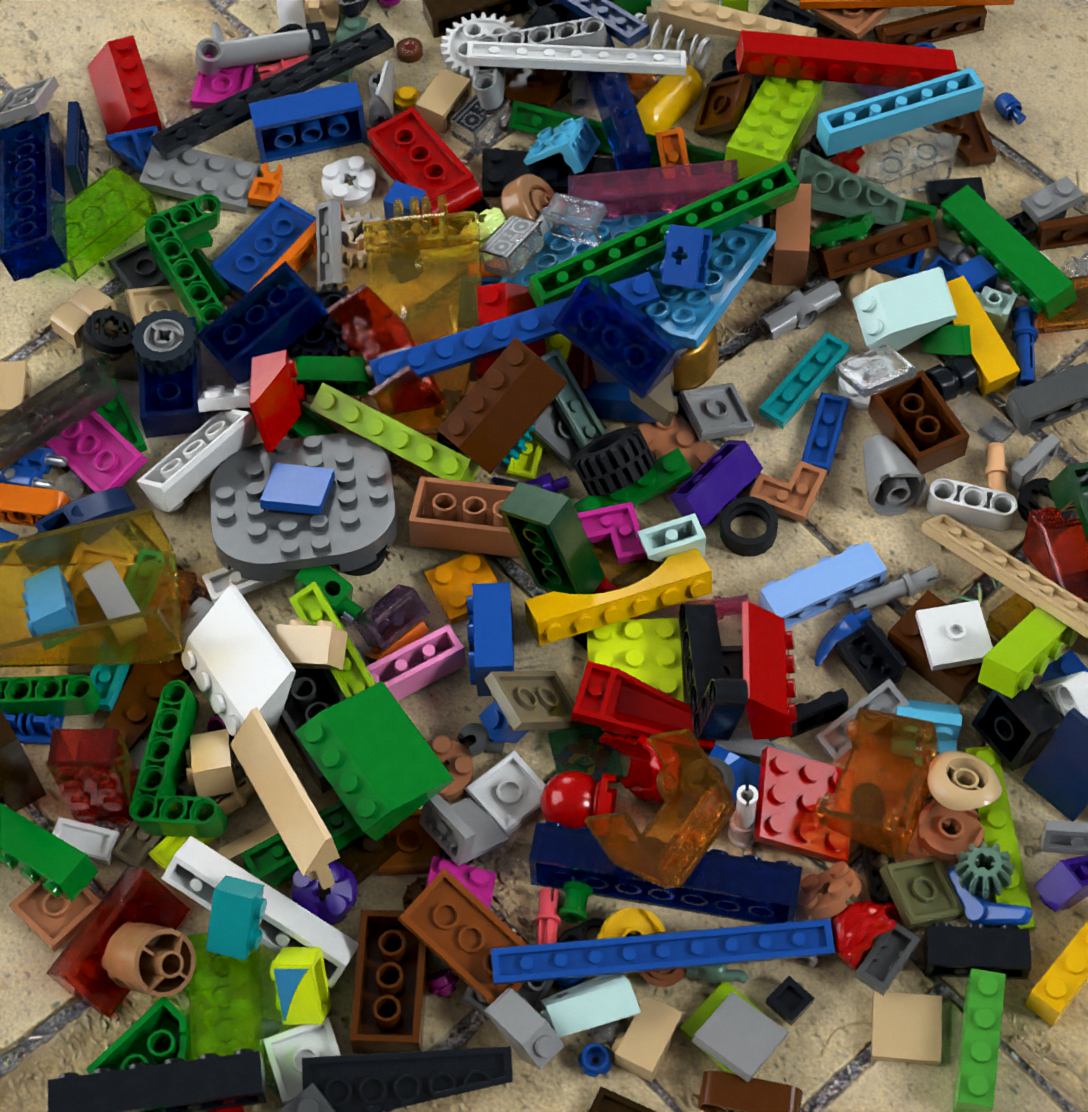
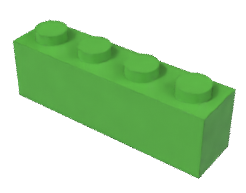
[953,968,1006,1112]

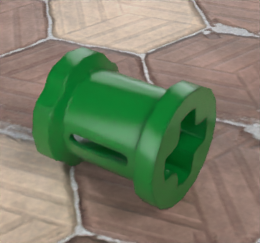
[558,881,593,924]

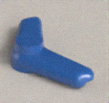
[947,866,1032,926]

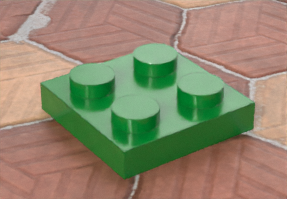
[810,211,875,249]

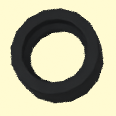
[720,497,778,556]

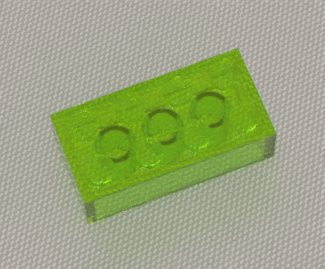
[32,166,157,281]
[187,933,267,1071]

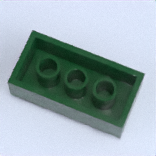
[499,481,605,594]

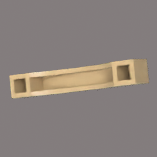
[659,0,817,40]

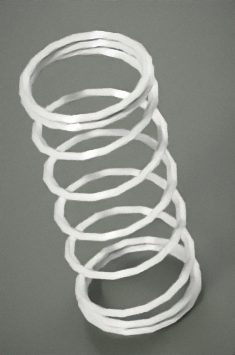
[632,13,712,71]

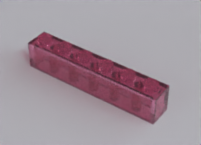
[568,159,740,220]

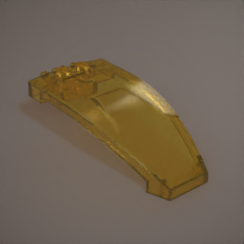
[363,194,482,435]

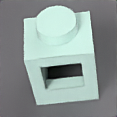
[975,286,1018,332]

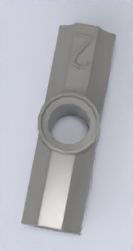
[758,279,842,341]

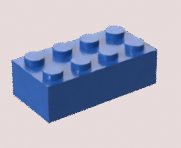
[249,81,368,164]

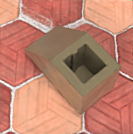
[627,359,678,426]

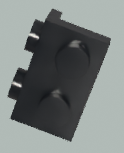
[833,619,907,694]

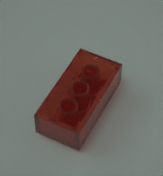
[47,729,138,824]

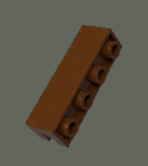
[815,215,939,280]

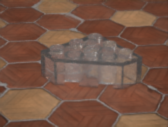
[858,127,961,195]

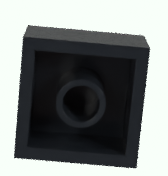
[971,683,1063,772]

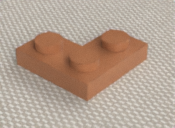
[749,460,827,523]

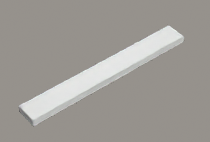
[466,41,686,75]

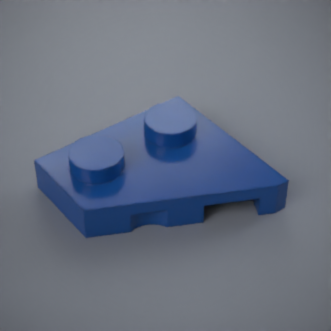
[105,126,158,175]

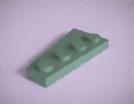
[796,148,906,226]

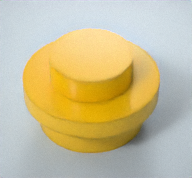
[394,86,420,111]

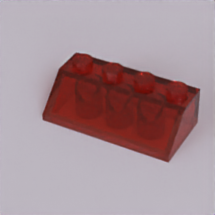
[46,866,190,1018]

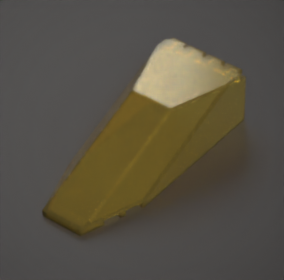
[0,507,184,667]

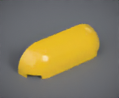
[625,64,703,135]

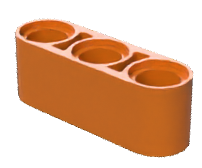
[0,483,70,527]

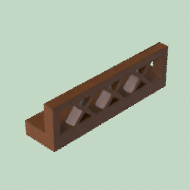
[873,5,987,46]

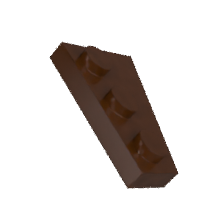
[931,110,997,167]

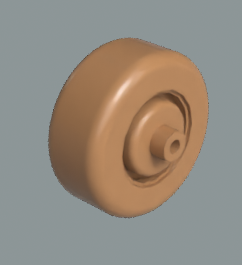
[501,174,556,243]

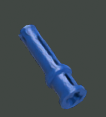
[1011,306,1038,387]

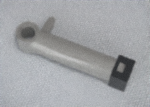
[195,21,331,75]

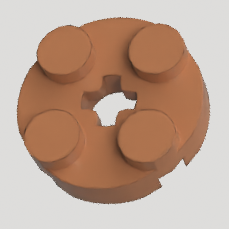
[427,735,474,801]
[916,801,984,864]
[797,861,862,920]

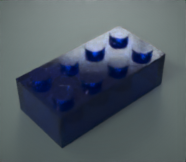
[197,261,329,383]
[138,317,204,438]

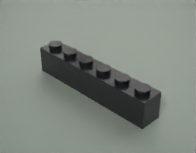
[47,1048,267,1112]

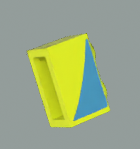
[270,947,332,1025]

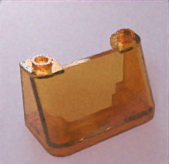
[815,707,940,859]

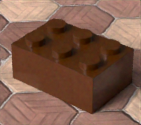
[868,370,970,474]
[887,591,999,705]

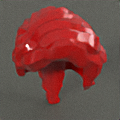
[599,732,684,804]
[831,901,901,971]

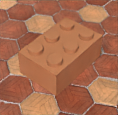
[766,183,812,287]

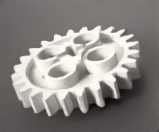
[440,12,521,85]

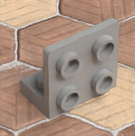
[419,794,509,866]

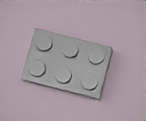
[0,76,59,129]

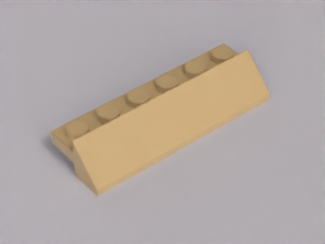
[230,707,340,890]

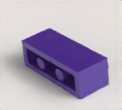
[670,440,763,526]

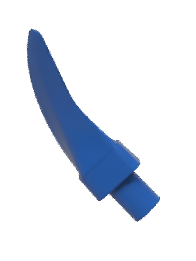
[815,608,872,666]

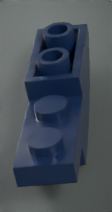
[15,487,137,573]

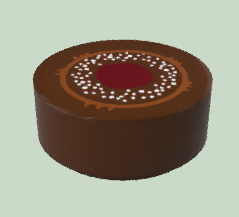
[396,37,423,63]

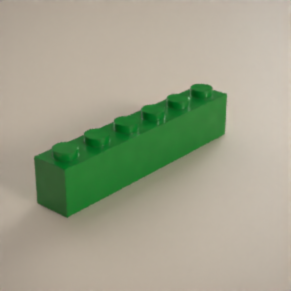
[940,185,1077,320]

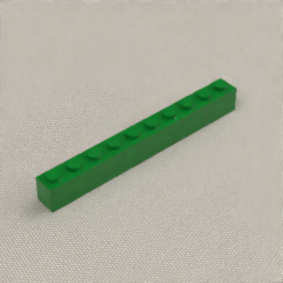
[528,161,800,307]

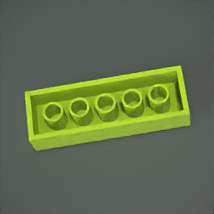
[723,76,827,179]

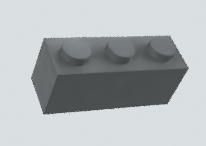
[1005,362,1088,436]

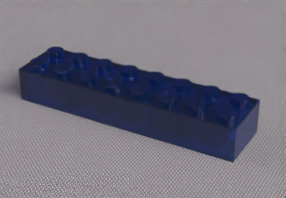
[0,112,68,282]
[529,821,802,925]

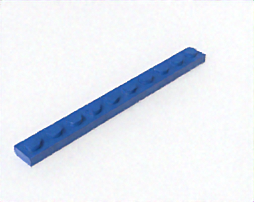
[369,272,660,392]
[491,919,835,985]

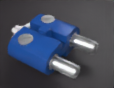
[0,444,68,490]

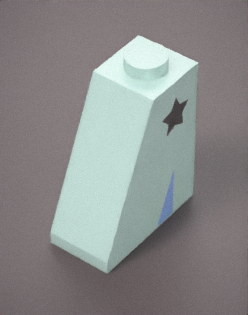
[538,974,641,1038]

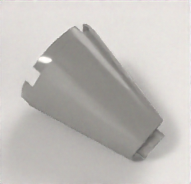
[863,434,928,516]

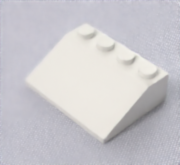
[181,585,296,737]

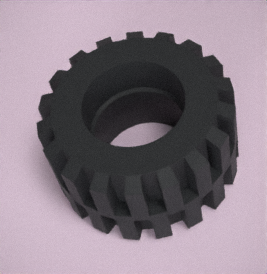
[572,427,656,496]

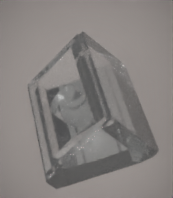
[952,391,1017,443]

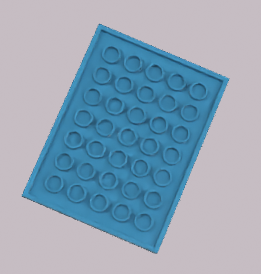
[499,187,777,349]

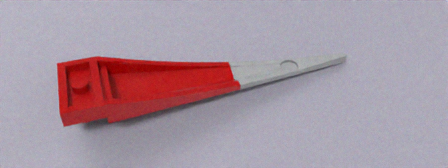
[571,661,825,763]

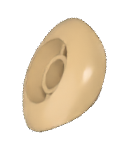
[927,751,1002,811]

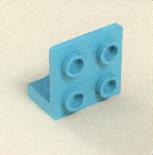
[523,116,600,174]

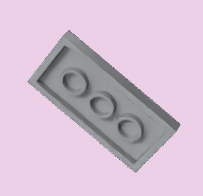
[139,145,261,214]

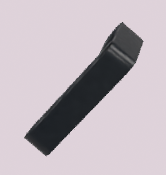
[679,603,748,741]

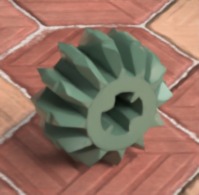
[956,840,1014,900]

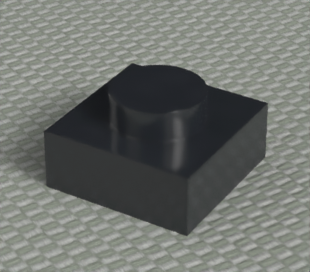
[766,976,815,1026]

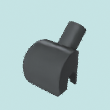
[457,723,505,757]

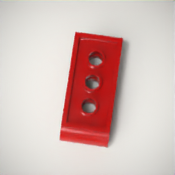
[367,107,482,226]

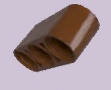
[697,1070,803,1112]

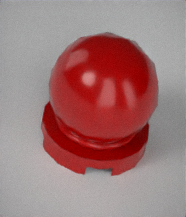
[540,770,617,840]

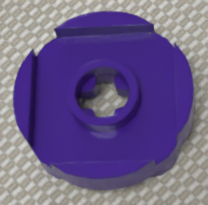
[292,860,358,925]

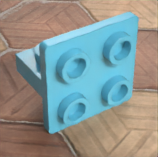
[890,699,962,763]

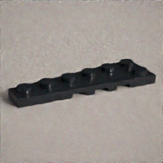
[482,148,648,197]
[302,1046,513,1112]

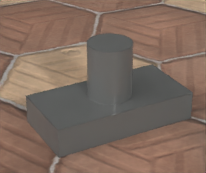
[854,923,921,996]

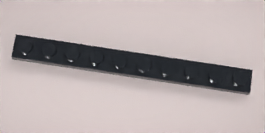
[151,23,394,161]

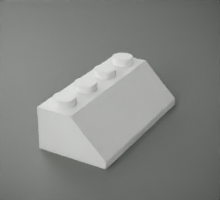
[136,409,256,513]

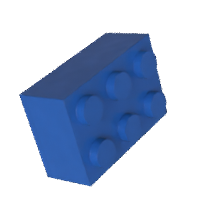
[467,582,515,697]

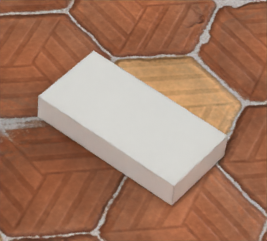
[52,817,121,865]

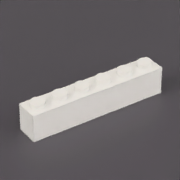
[161,836,358,988]

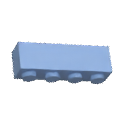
[758,541,887,629]

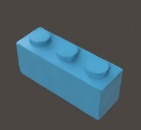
[22,565,80,648]

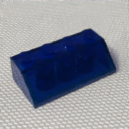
[551,275,688,399]

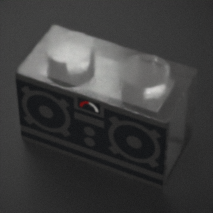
[451,94,511,151]
[480,215,545,279]

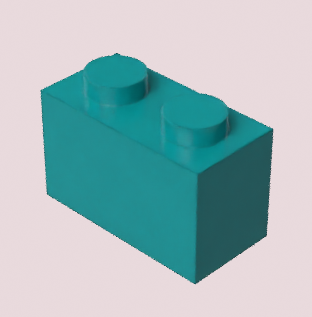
[206,875,267,961]

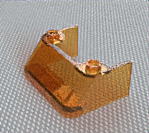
[584,729,735,889]

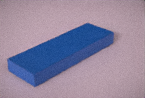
[801,392,850,476]

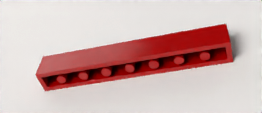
[735,30,958,88]

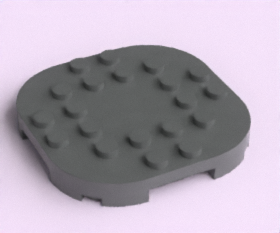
[210,434,398,582]

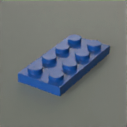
[212,196,316,296]

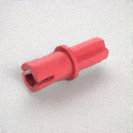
[258,55,309,81]
[534,887,561,945]

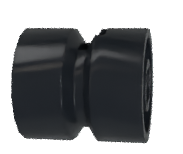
[924,355,979,403]

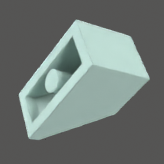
[637,513,706,563]

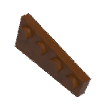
[95,638,194,763]

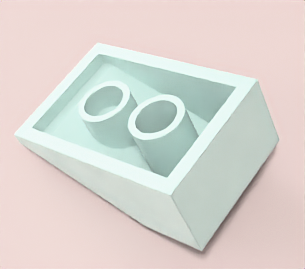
[852,267,958,358]

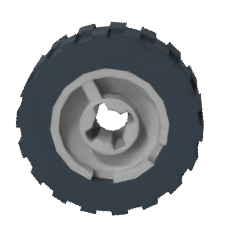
[132,309,200,376]

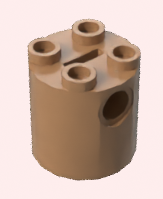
[102,922,196,998]

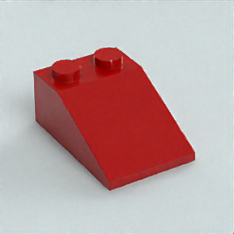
[249,350,307,453]

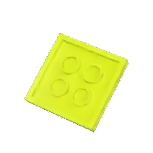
[587,618,684,702]

